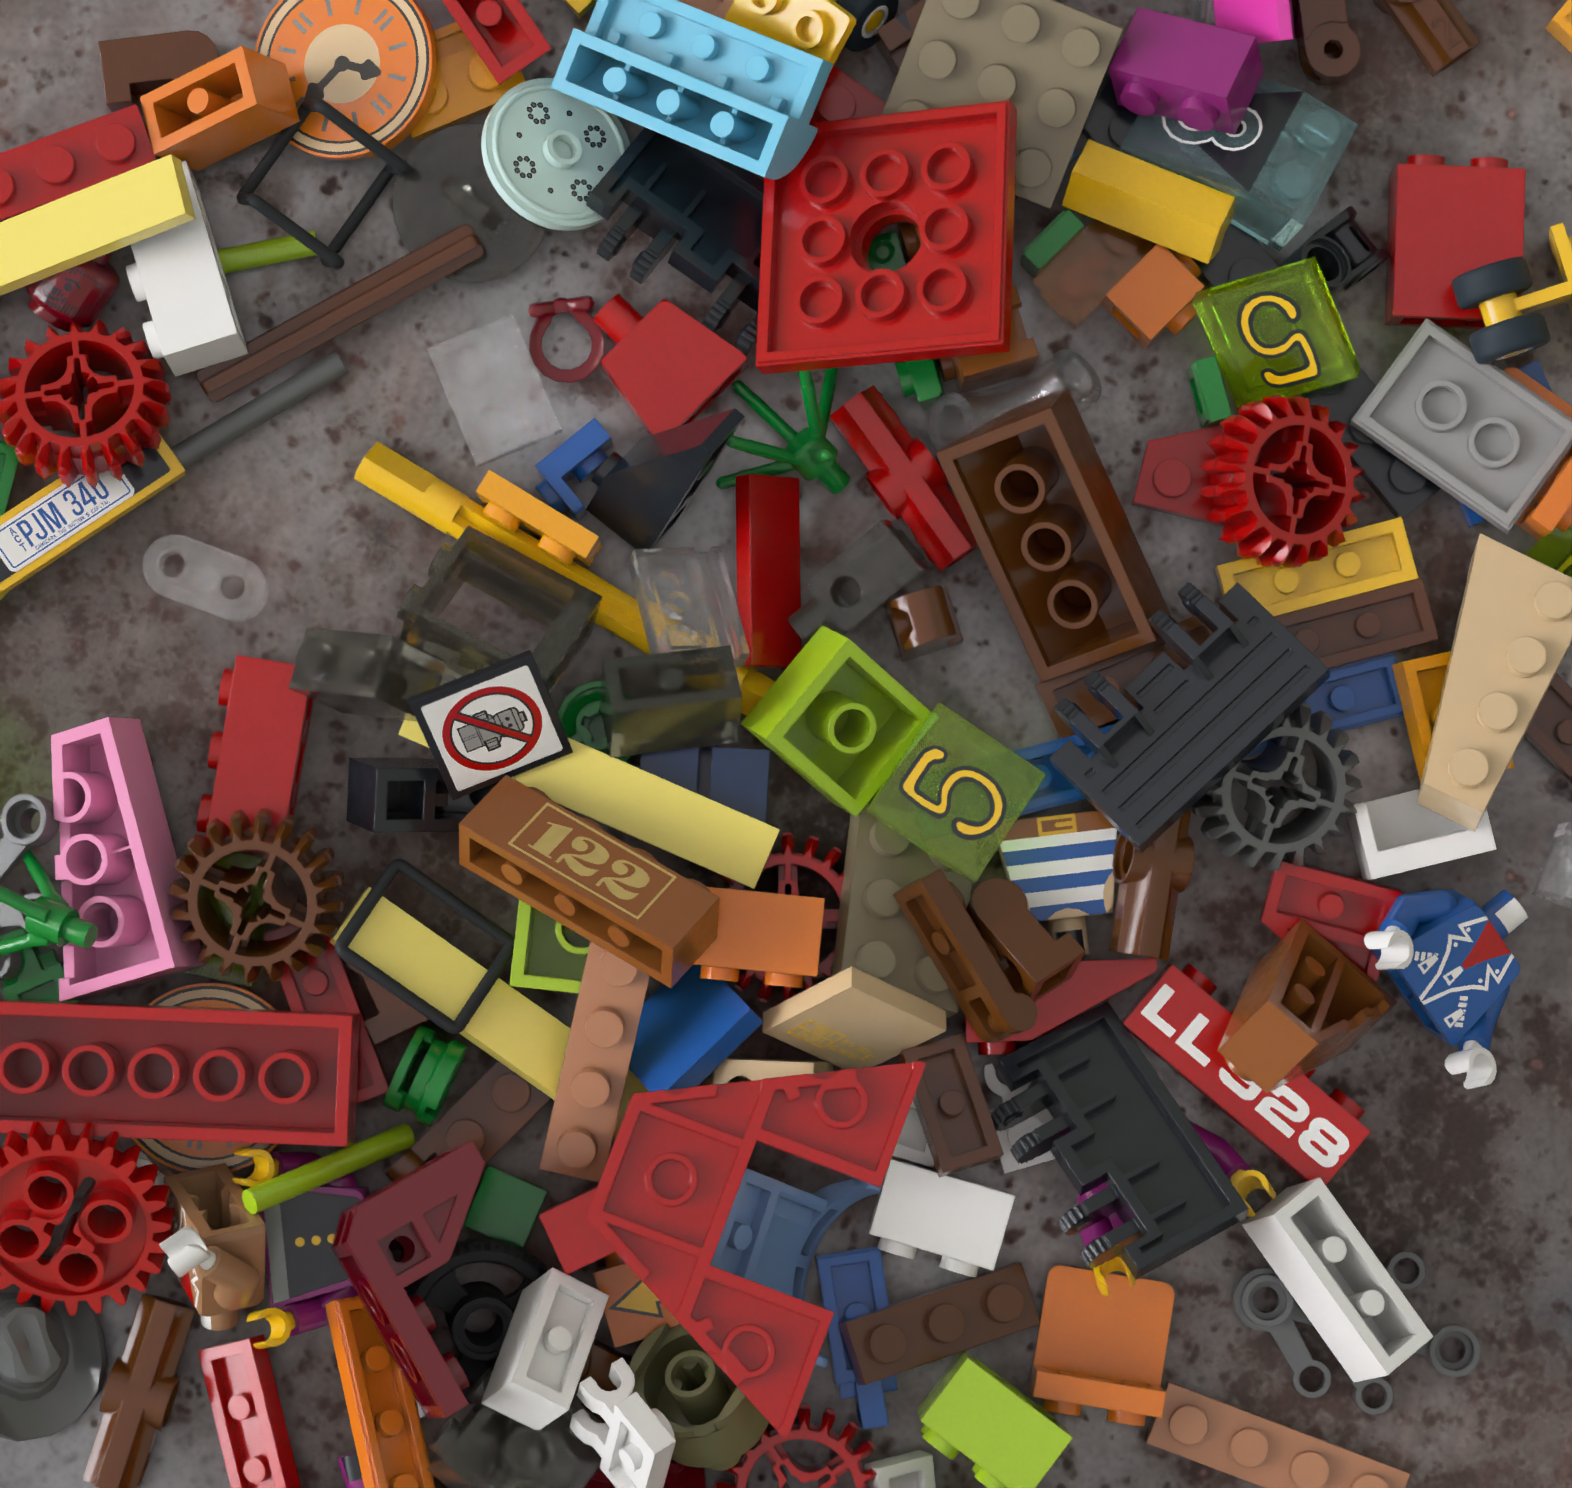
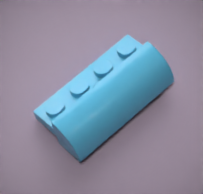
[550,0,833,180]

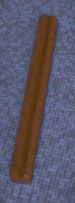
[196,224,484,402]

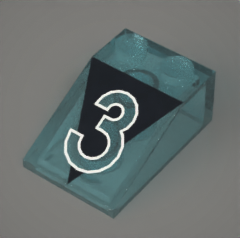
[1118,77,1358,252]

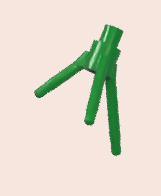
[0,849,98,956]

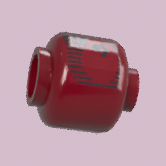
[25,252,120,332]

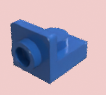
[535,418,613,521]

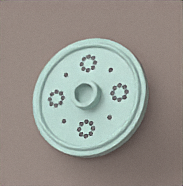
[481,78,630,231]

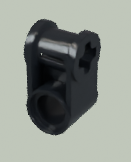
[1269,206,1391,316]

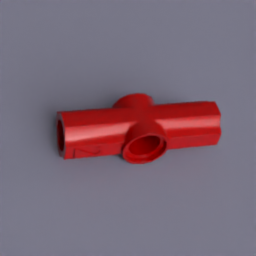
[830,385,978,573]

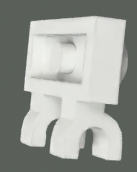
[570,1358,676,1488]

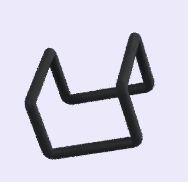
[236,99,411,269]

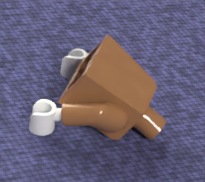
[136,1151,266,1331]

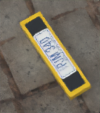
[0,435,186,597]

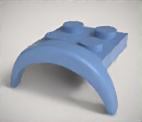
[710,1168,883,1368]

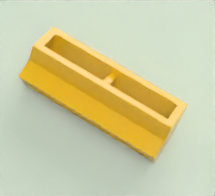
[1062,139,1236,264]

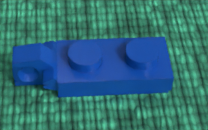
[814,1246,900,1430]

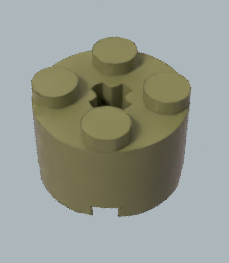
[629,1324,769,1471]

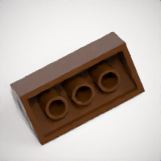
[936,387,1171,683]

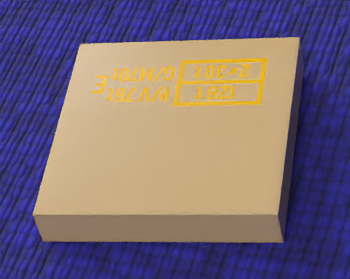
[763,966,946,1069]

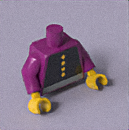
[232,1146,401,1349]

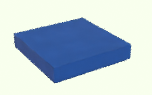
[629,964,763,1092]

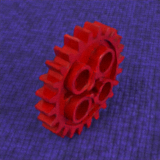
[0,1119,175,1316]

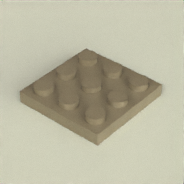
[882,0,1124,209]

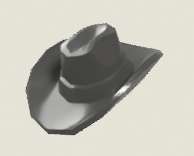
[0,1254,107,1442]

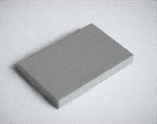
[1350,318,1572,535]

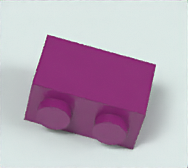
[1108,7,1264,135]

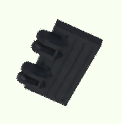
[586,127,764,356]
[1050,582,1330,854]
[990,1001,1249,1279]

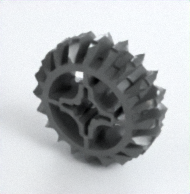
[1191,702,1363,871]

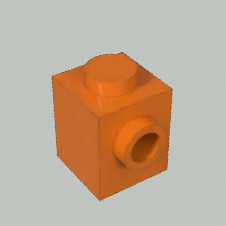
[1101,244,1205,349]

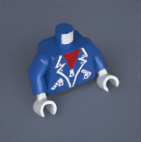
[1363,889,1528,1089]

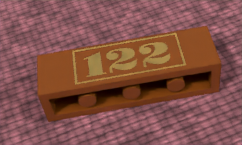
[459,775,720,988]

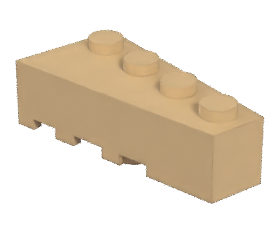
[1416,533,1572,832]

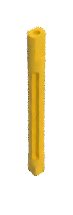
[354,441,775,716]

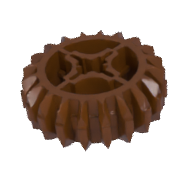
[169,808,346,983]

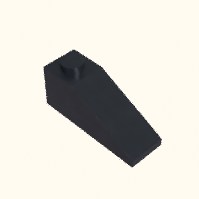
[586,408,745,557]
[346,758,497,833]

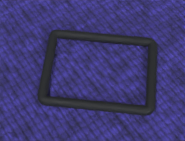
[335,859,515,1034]

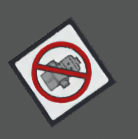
[408,649,573,800]

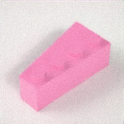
[51,717,205,1002]

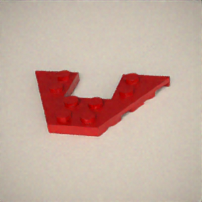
[586,1061,926,1438]

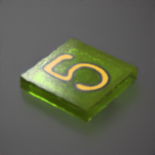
[1192,257,1361,408]
[866,702,1046,883]

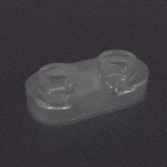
[143,534,269,622]

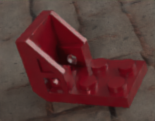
[331,1140,485,1418]

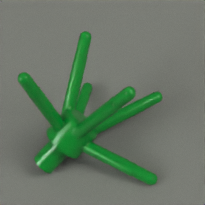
[716,368,851,494]

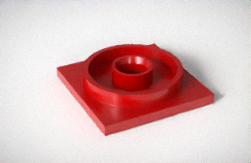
[755,100,1017,375]

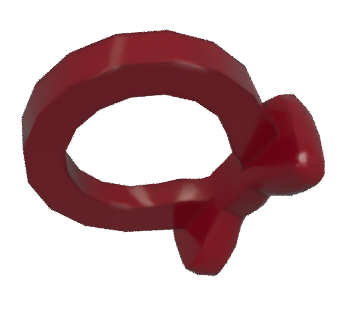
[528,295,604,383]

